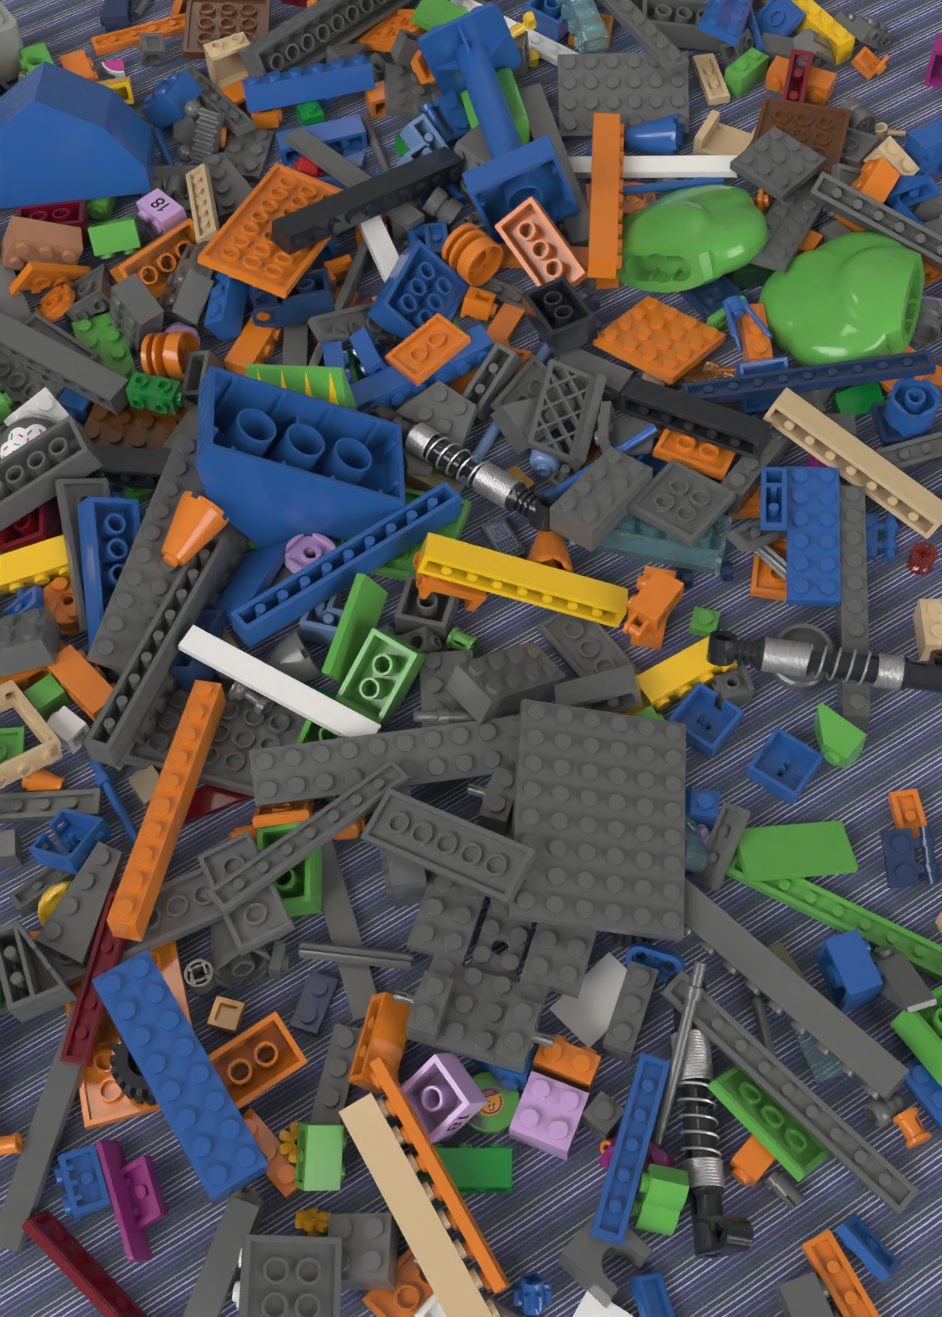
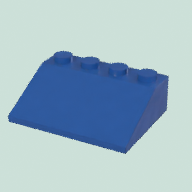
[367,239,470,339]

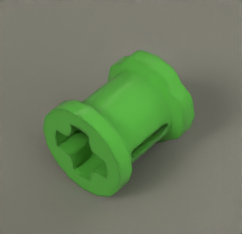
[446,627,480,656]

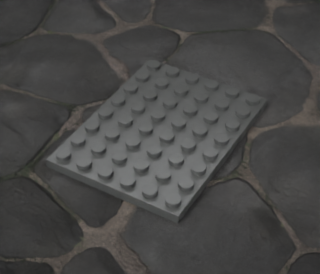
[507,699,686,942]

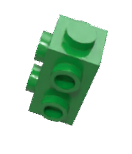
[125,371,186,415]

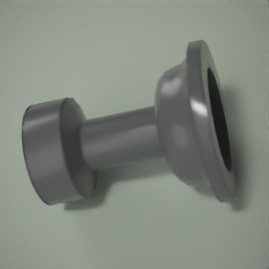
[228,681,275,717]

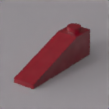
[782,49,814,103]

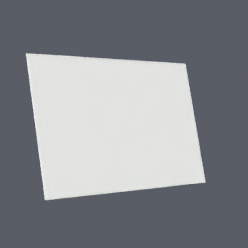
[549,952,627,1047]

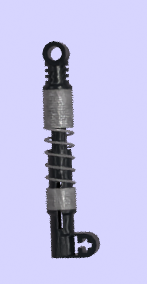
[362,403,556,532]
[706,630,942,693]
[665,974,753,1259]

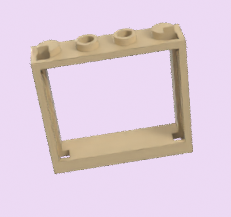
[0,680,63,789]

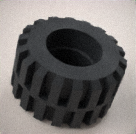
[109,1036,156,1106]

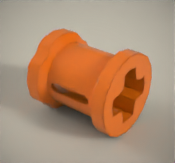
[892,1107,932,1149]

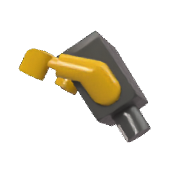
[509,11,539,77]

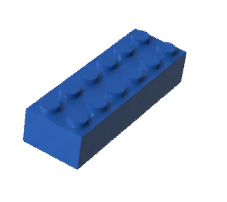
[77,496,141,650]

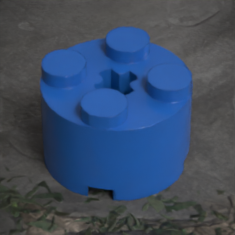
[884,377,941,437]

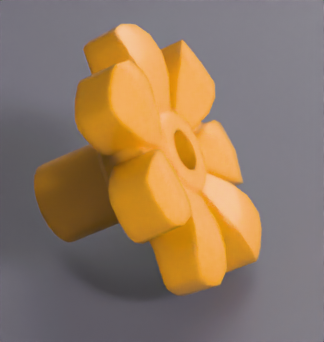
[278,1122,298,1163]
[295,1208,331,1237]

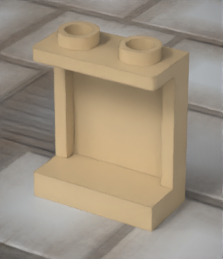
[203,32,250,91]
[692,110,756,155]

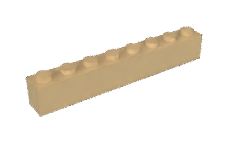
[763,387,942,539]
[339,1093,501,1317]

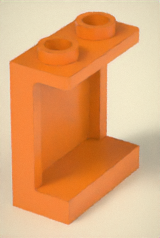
[413,550,487,612]

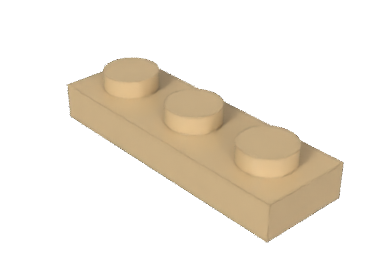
[692,53,730,106]

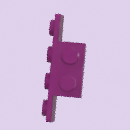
[96,1139,169,1262]

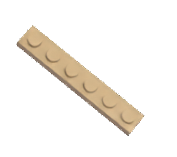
[185,163,220,248]

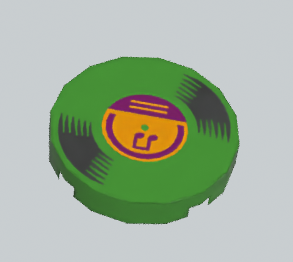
[466,1072,520,1135]

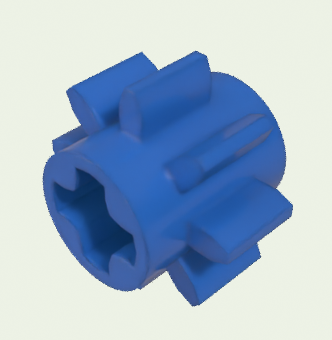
[513,1272,552,1315]

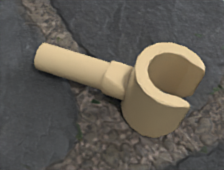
[875,122,906,141]

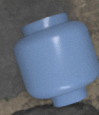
[529,437,564,476]

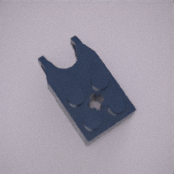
[251,268,335,328]

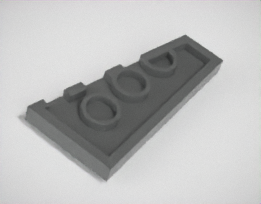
[202,152,253,222]
[307,302,403,345]
[34,841,125,967]

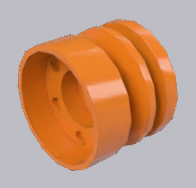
[441,223,504,286]
[141,331,200,382]

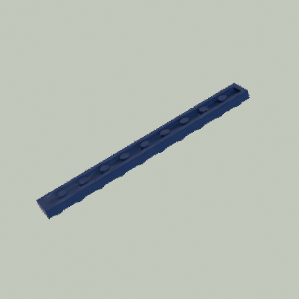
[682,350,936,404]

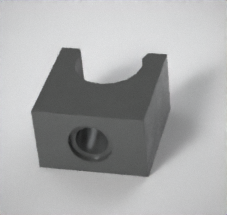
[557,1215,653,1308]

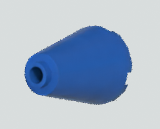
[623,113,685,156]

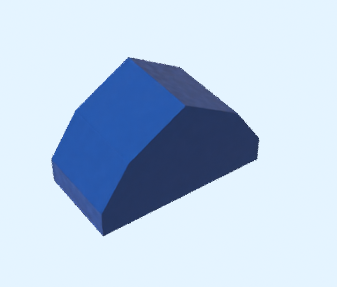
[0,61,156,209]
[196,365,405,548]

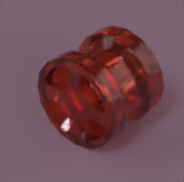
[907,542,937,575]

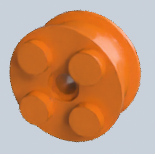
[44,576,83,637]

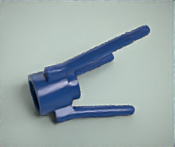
[722,295,772,352]

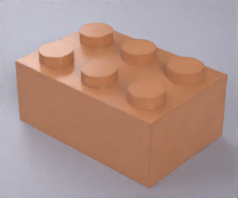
[1,216,83,270]

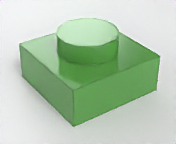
[688,606,721,637]

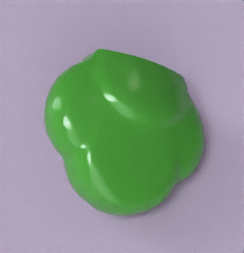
[616,184,768,293]
[758,231,925,367]

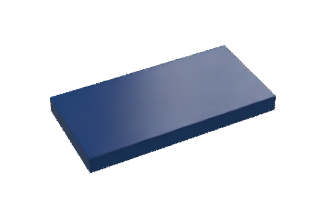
[212,541,288,624]

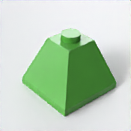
[813,702,867,769]

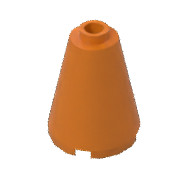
[161,491,229,567]
[526,530,574,573]

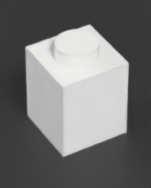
[46,706,90,754]

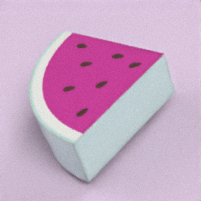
[102,59,126,78]

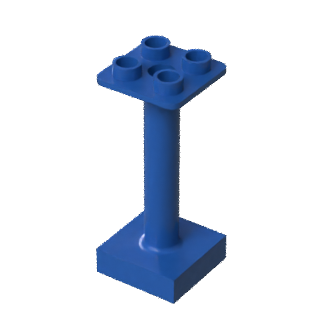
[418,3,581,244]

